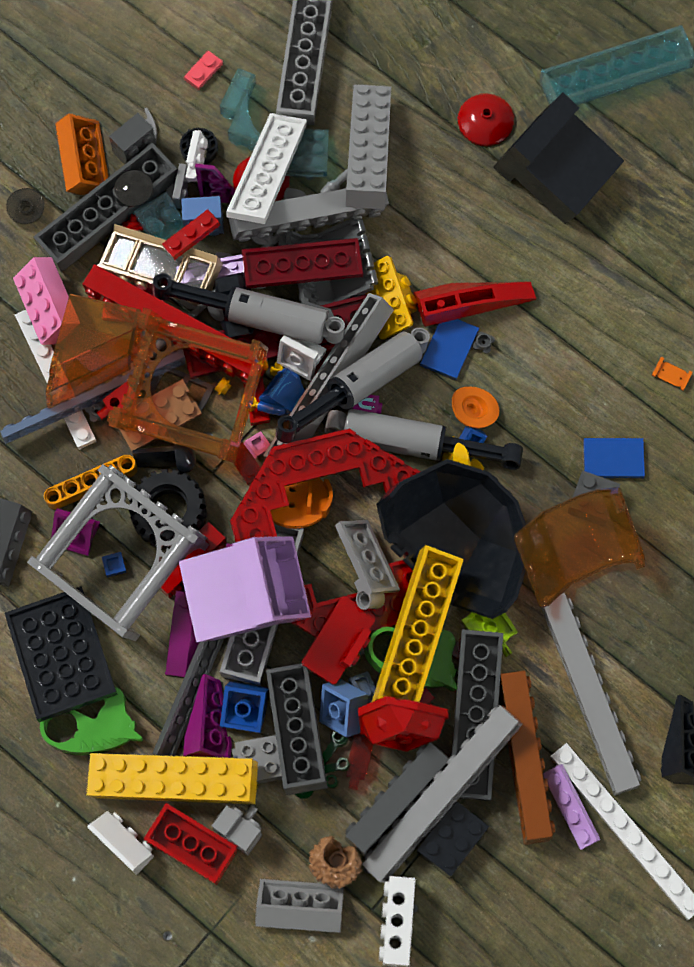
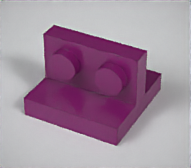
[51,508,100,556]

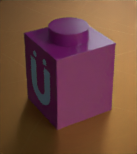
[353,395,383,414]

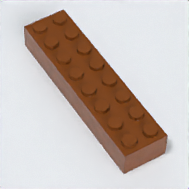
[499,671,555,845]

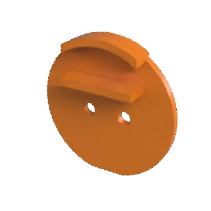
[271,478,333,529]

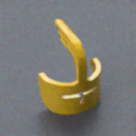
[442,436,484,470]

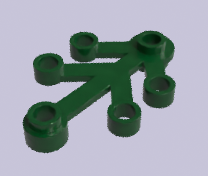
[295,731,350,799]

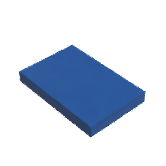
[420,319,479,380]
[583,438,645,478]

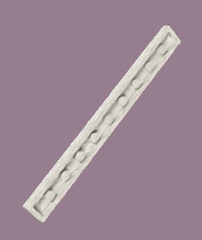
[550,743,694,920]

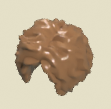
[309,836,362,889]

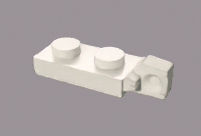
[185,130,208,182]

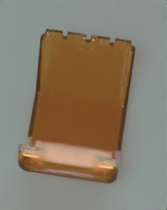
[514,487,646,607]

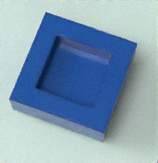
[102,552,126,578]

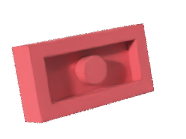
[184,51,223,90]

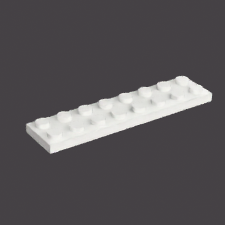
[226,113,307,224]

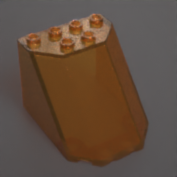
[46,294,144,408]

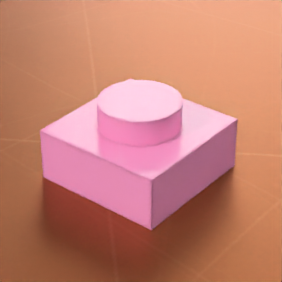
[244,431,270,459]

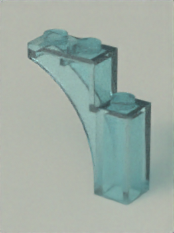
[220,68,261,151]

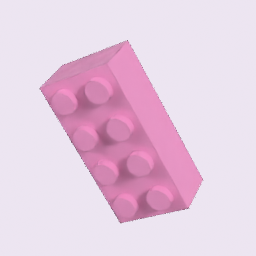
[13,257,80,345]

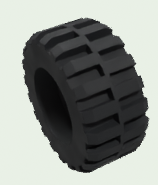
[129,469,207,549]

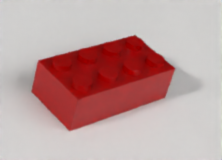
[144,803,239,885]

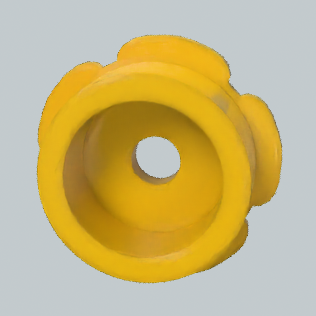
[214,377,232,395]

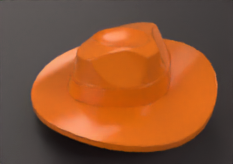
[452,387,499,428]

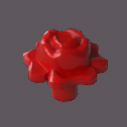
[122,214,144,231]

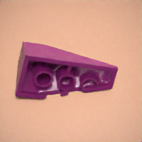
[195,163,235,204]
[165,591,199,678]
[183,674,232,758]

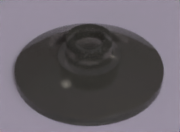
[6,188,45,224]

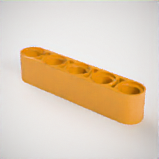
[44,455,137,510]

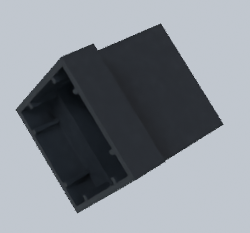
[493,92,624,224]

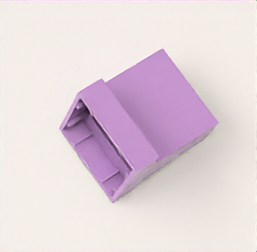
[179,536,311,642]

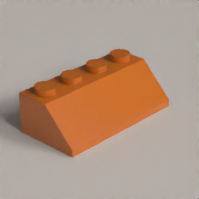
[55,113,108,195]

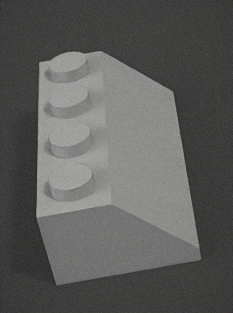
[256,879,344,933]

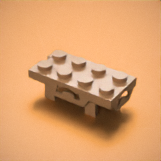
[113,379,202,451]

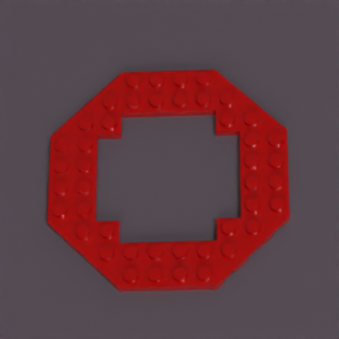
[230,428,421,638]

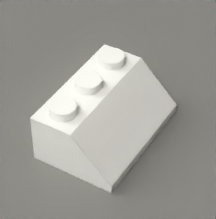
[87,811,154,875]

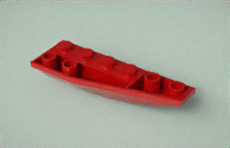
[414,282,536,327]

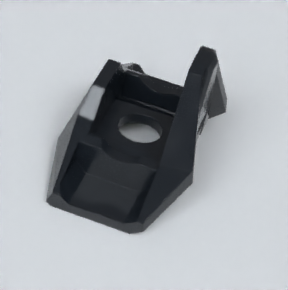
[215,274,254,338]

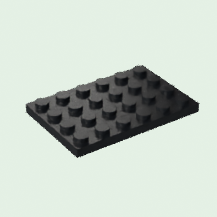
[4,586,117,723]

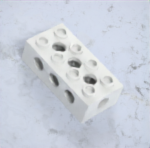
[379,876,415,967]

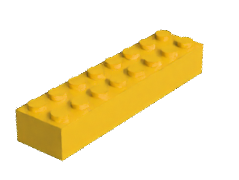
[372,545,464,702]
[87,753,258,804]

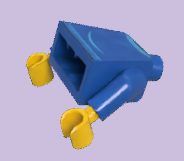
[245,362,305,416]

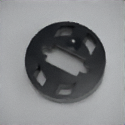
[180,128,218,165]

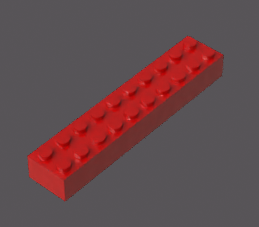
[82,264,268,387]

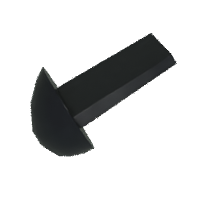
[132,436,196,475]

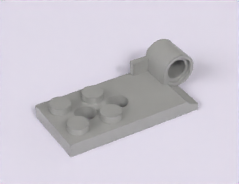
[335,520,400,610]

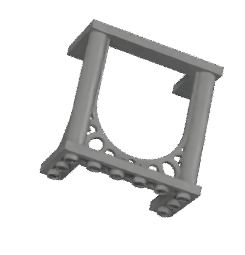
[27,464,210,641]

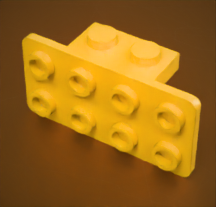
[365,256,417,340]

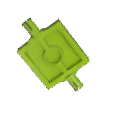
[461,612,518,658]

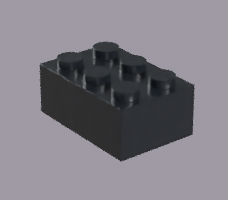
[416,801,489,879]

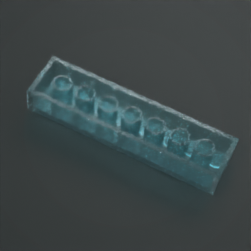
[539,25,694,105]

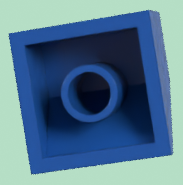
[220,681,269,733]

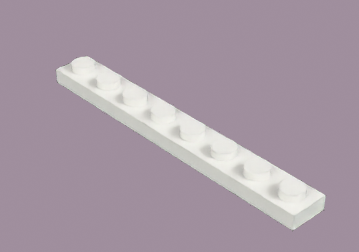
[15,310,97,450]

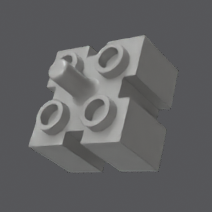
[212,805,263,856]

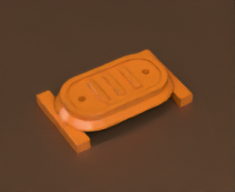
[652,357,693,391]

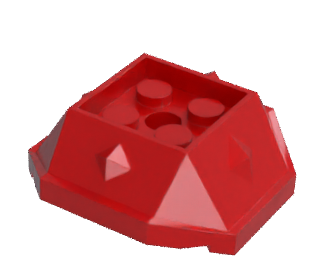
[358,696,448,752]

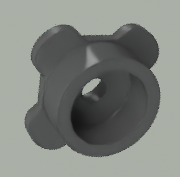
[472,332,495,353]

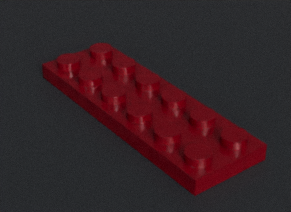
[242,238,363,289]

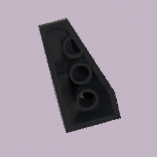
[661,695,694,785]

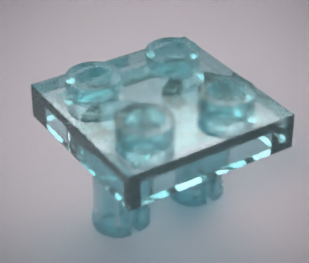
[133,192,184,239]

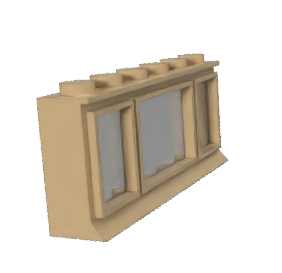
[97,224,223,306]

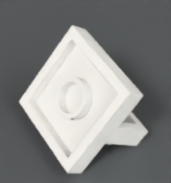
[277,335,326,381]

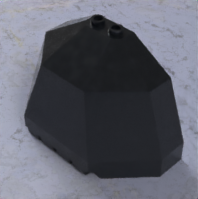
[376,459,533,619]

